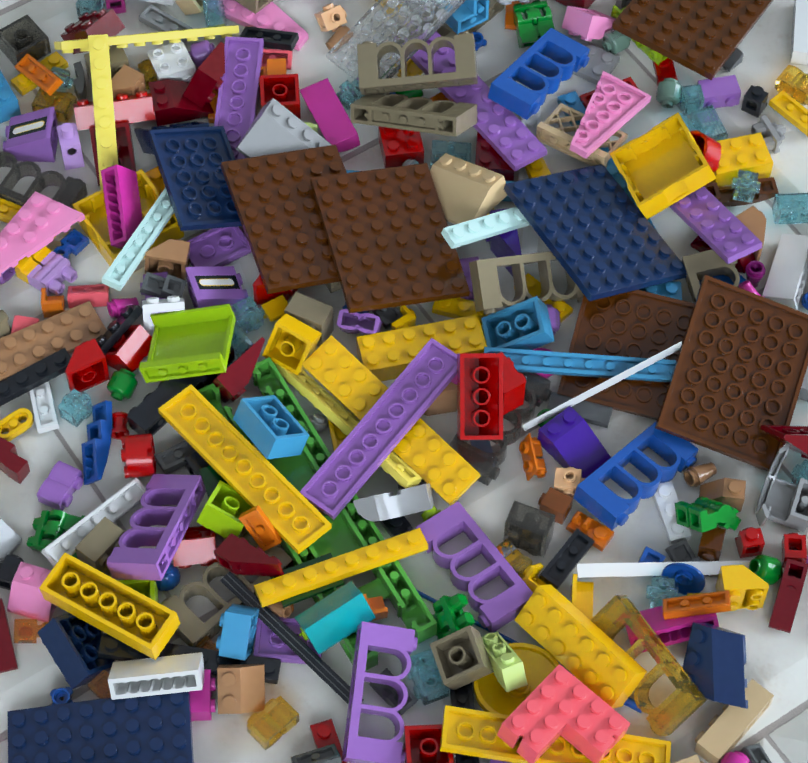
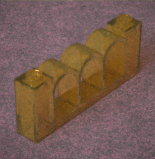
[591,595,707,736]

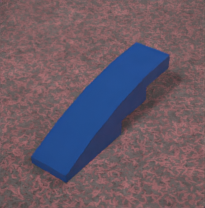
[81,400,113,485]

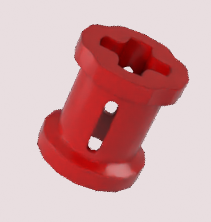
[111,412,129,440]

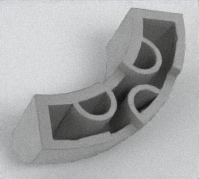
[353,483,434,521]

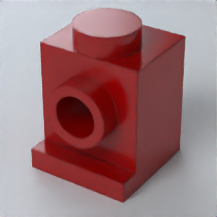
[735,527,765,558]
[781,533,807,568]

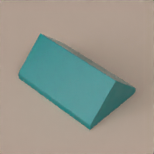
[294,581,376,655]

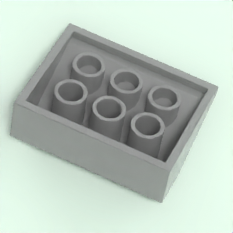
[236,98,332,158]

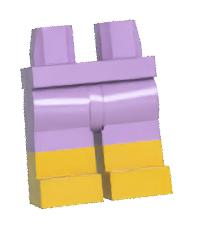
[14,246,78,296]

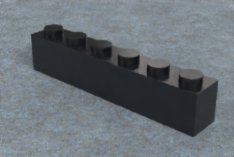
[127,347,235,435]

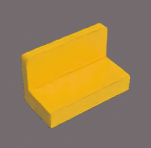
[570,574,594,622]

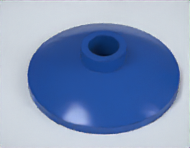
[662,563,706,595]

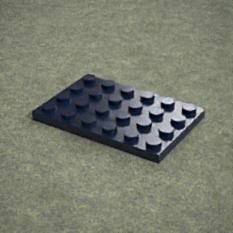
[148,126,242,231]

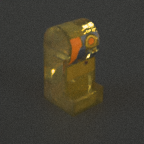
[496,539,533,579]

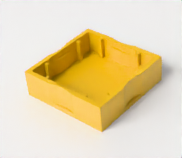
[610,112,716,219]
[72,169,184,266]

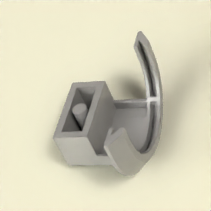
[755,444,808,533]

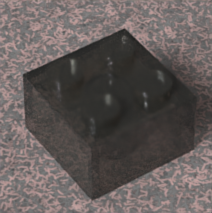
[0,15,51,65]
[503,501,556,557]

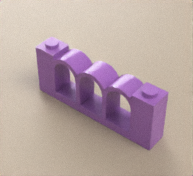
[107,474,206,581]
[415,501,533,632]
[342,621,418,763]

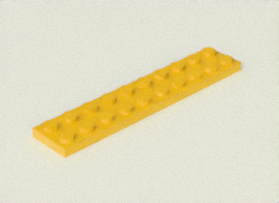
[302,335,481,506]
[158,384,332,555]
[440,705,671,763]

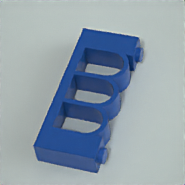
[488,28,590,120]
[573,421,699,530]

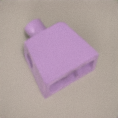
[56,123,85,170]

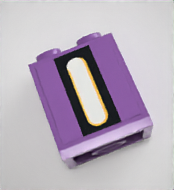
[3,107,58,162]
[185,266,249,313]

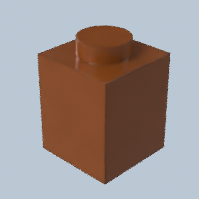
[538,487,573,525]

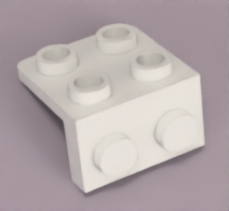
[147,41,196,82]
[142,296,185,336]

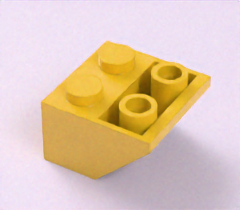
[715,565,769,611]

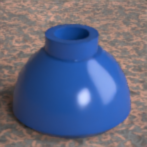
[156,563,181,591]

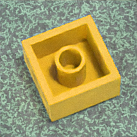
[262,313,322,376]

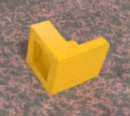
[261,295,288,322]

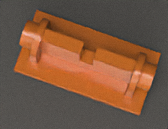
[519,433,547,481]

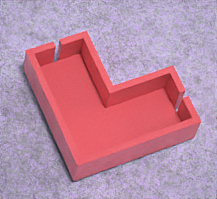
[497,664,631,763]

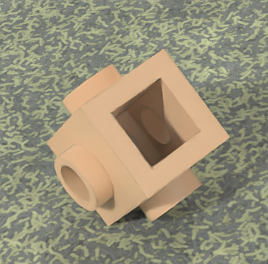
[314,3,347,32]
[554,467,586,499]

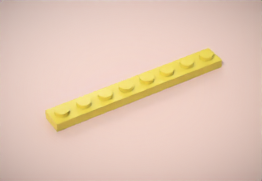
[88,34,118,191]

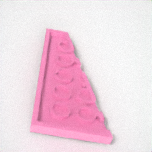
[204,0,309,51]
[570,71,651,159]
[0,191,85,277]

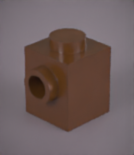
[697,527,726,561]

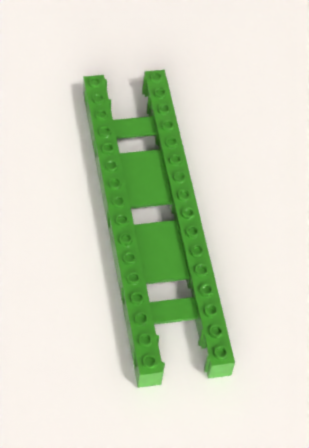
[198,357,437,671]

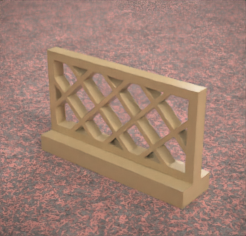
[536,103,628,168]

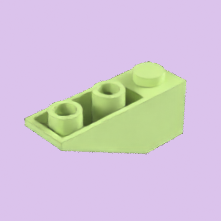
[482,631,528,692]

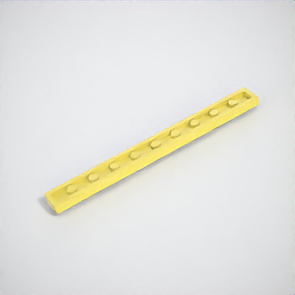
[54,25,239,53]
[273,362,422,489]

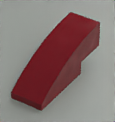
[0,437,30,484]

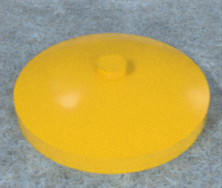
[474,643,559,715]

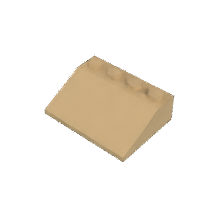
[430,153,507,224]

